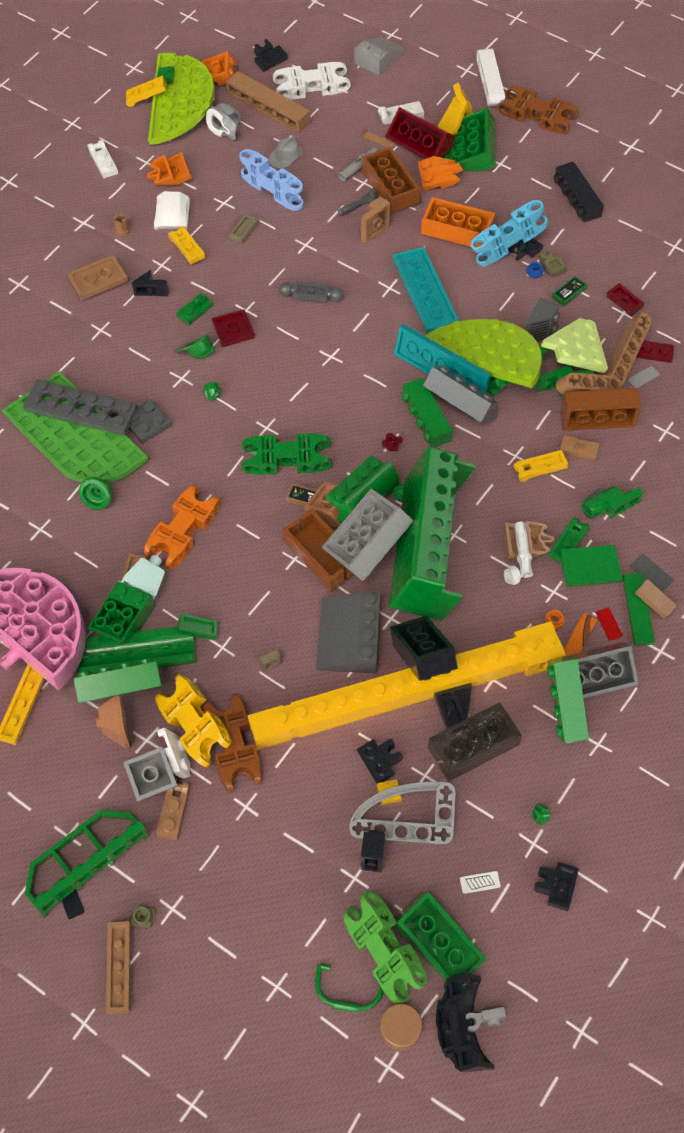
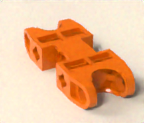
[144,485,221,569]

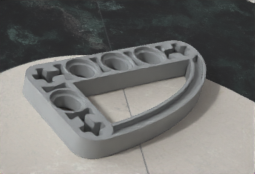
[349,782,456,845]

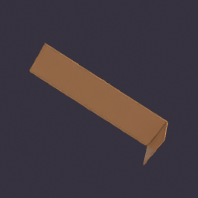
[362,126,396,148]

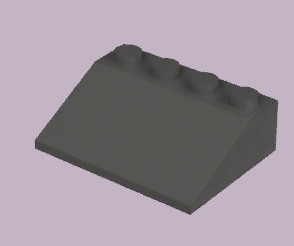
[316,592,380,674]

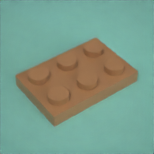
[67,255,128,300]

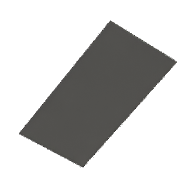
[629,554,675,591]

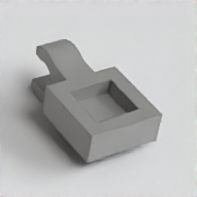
[465,1007,506,1032]

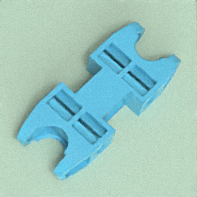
[471,200,548,267]

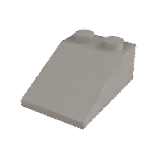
[354,36,406,76]

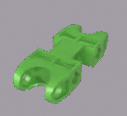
[343,891,427,1004]

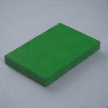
[559,545,623,587]

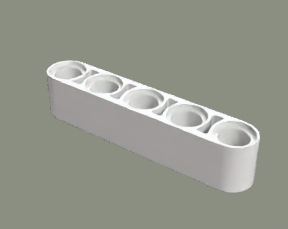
[477,49,505,107]

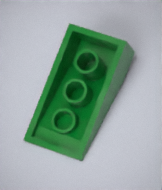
[393,891,486,981]

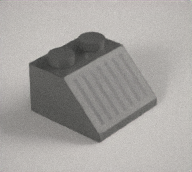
[525,298,560,342]

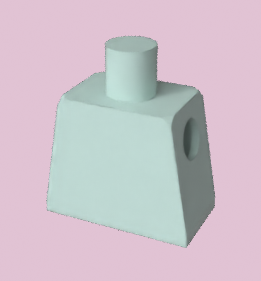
[121,555,165,600]

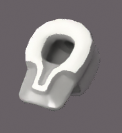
[206,103,241,140]

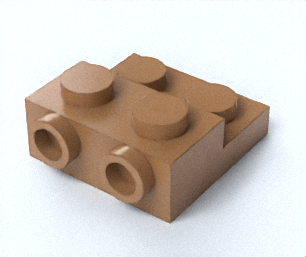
[361,196,390,244]

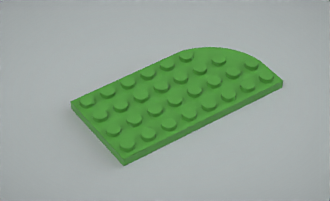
[2,371,149,483]

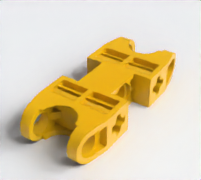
[155,673,232,767]

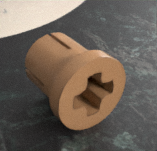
[113,214,130,236]

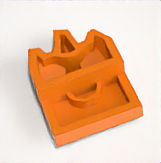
[147,152,192,185]
[418,156,463,191]

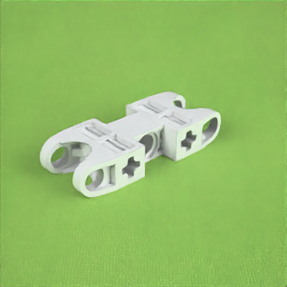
[273,62,351,100]

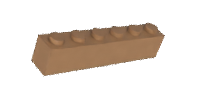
[226,71,310,133]

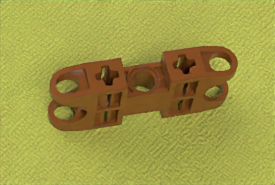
[498,86,578,134]
[204,693,262,793]

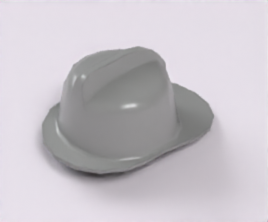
[269,136,302,169]

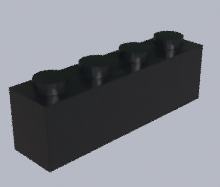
[554,161,604,223]

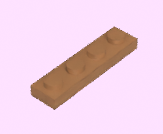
[106,921,131,1014]

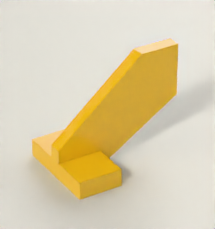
[438,83,473,135]

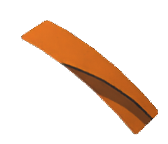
[564,613,598,656]

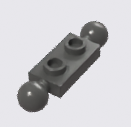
[279,281,343,302]

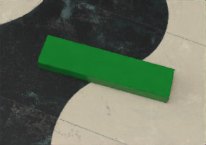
[622,573,655,646]

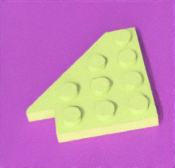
[540,318,608,373]

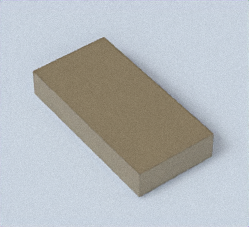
[228,213,260,245]

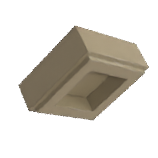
[259,650,281,672]

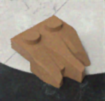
[502,520,555,560]

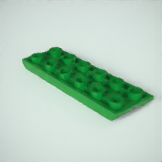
[76,627,196,678]

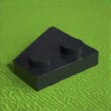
[434,683,472,732]

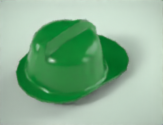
[174,332,214,359]

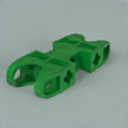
[242,433,332,475]

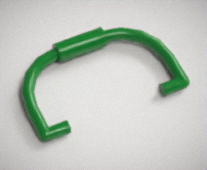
[315,964,385,1013]

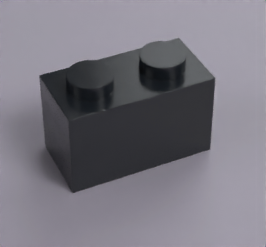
[360,830,385,873]

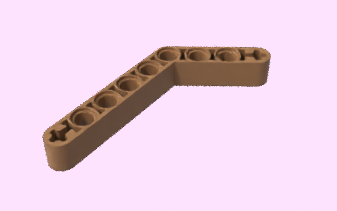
[556,313,651,394]

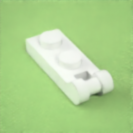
[378,101,424,124]
[87,140,118,179]

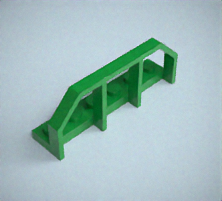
[25,810,149,918]

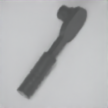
[338,188,378,216]

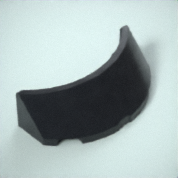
[436,973,495,1072]

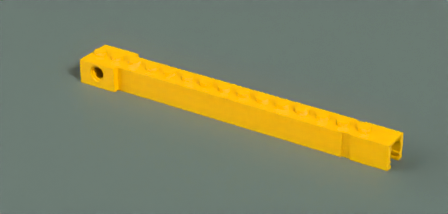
[247,621,566,750]

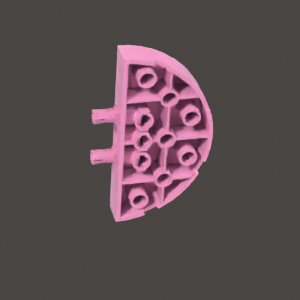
[0,568,86,691]

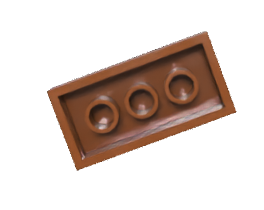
[362,146,420,214]
[560,388,641,431]

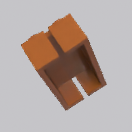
[282,509,354,592]

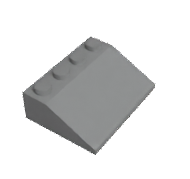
[321,489,413,581]

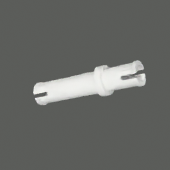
[514,522,533,578]

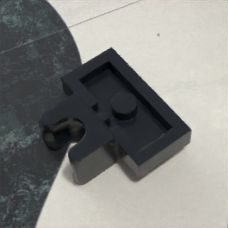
[254,39,288,72]
[507,238,543,261]
[356,739,403,784]
[534,862,579,911]

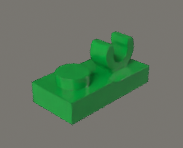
[176,292,213,326]

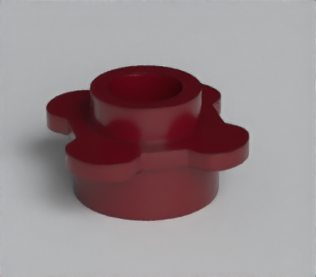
[382,433,403,451]

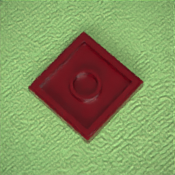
[212,309,255,347]

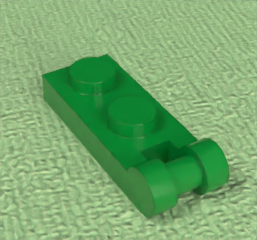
[548,517,591,564]

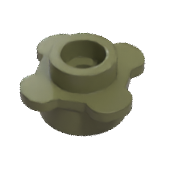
[130,905,155,929]

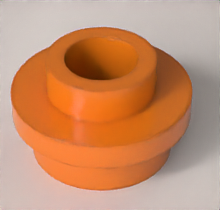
[545,610,565,629]

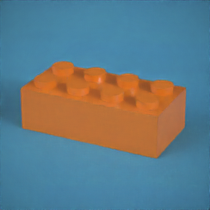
[421,197,495,248]

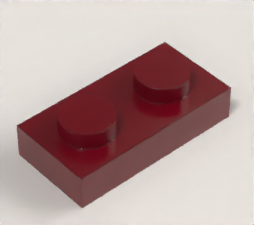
[607,283,644,316]
[636,341,674,363]

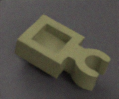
[539,249,567,277]

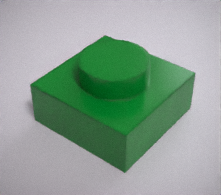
[157,67,175,83]

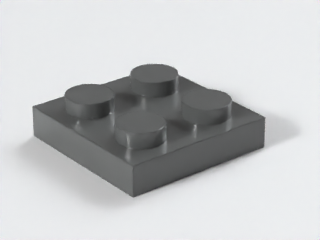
[129,399,172,444]

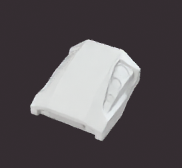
[154,191,190,230]

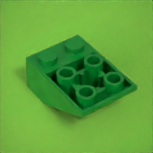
[88,581,155,643]

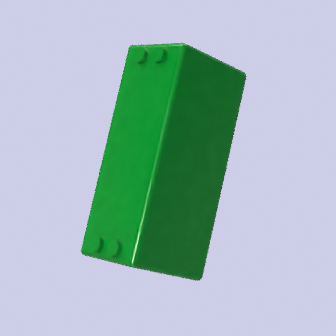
[389,446,476,621]

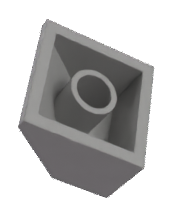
[123,747,177,802]

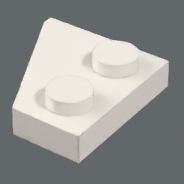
[157,728,191,779]

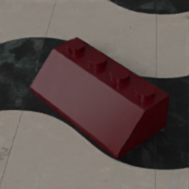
[385,107,456,159]

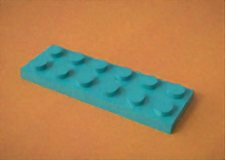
[392,247,459,334]
[393,324,492,393]

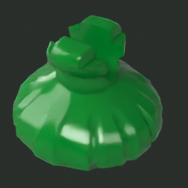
[79,477,112,511]

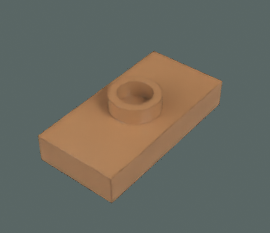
[560,435,600,461]

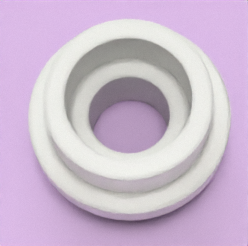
[504,565,521,585]

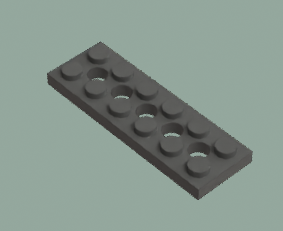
[23,379,138,436]

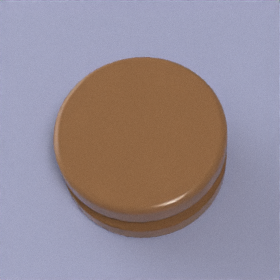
[380,1003,422,1050]

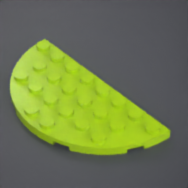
[148,53,215,145]
[425,319,542,388]

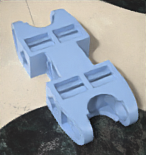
[239,149,303,211]

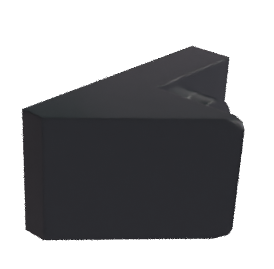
[132,270,169,297]

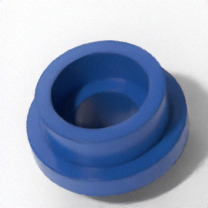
[526,262,543,278]

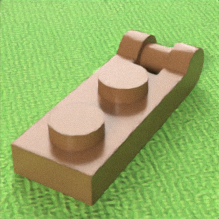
[156,782,190,841]

